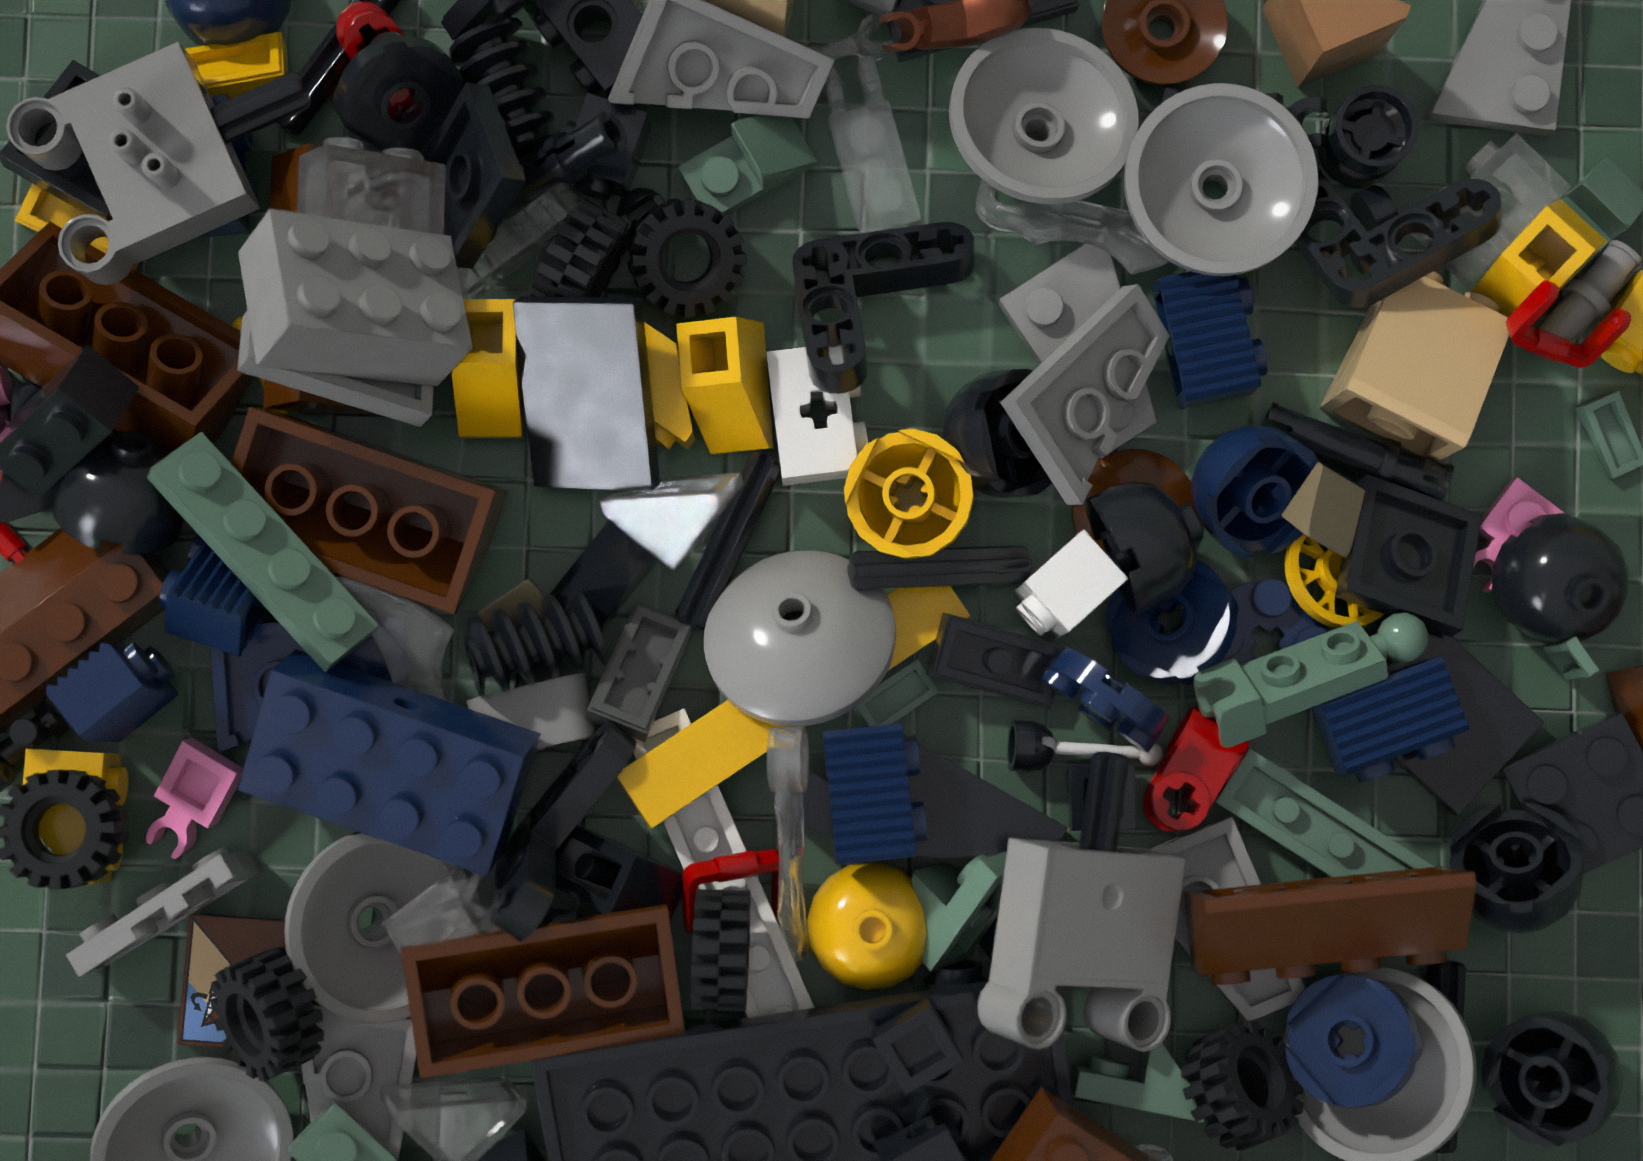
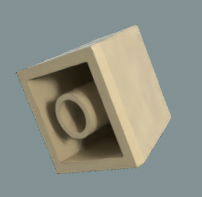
[1319,271,1509,461]

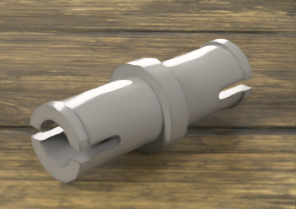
[1538,240,1643,344]

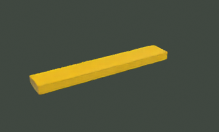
[617,586,971,830]

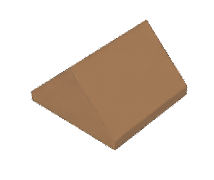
[1262,0,1412,89]

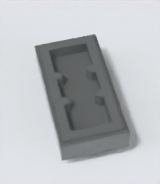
[585,602,694,742]

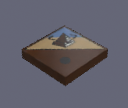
[177,913,315,1048]

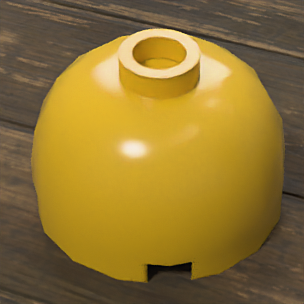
[844,428,974,560]
[807,861,927,991]

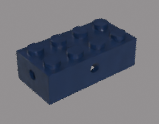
[238,649,541,876]

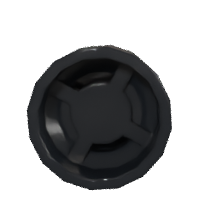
[1317,85,1419,188]

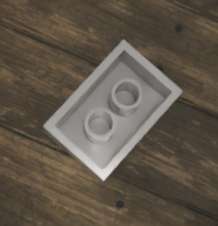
[238,209,473,386]

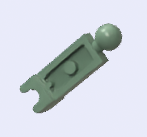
[1194,613,1429,747]

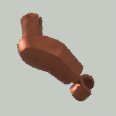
[878,0,1031,52]

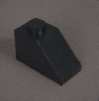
[555,824,683,920]

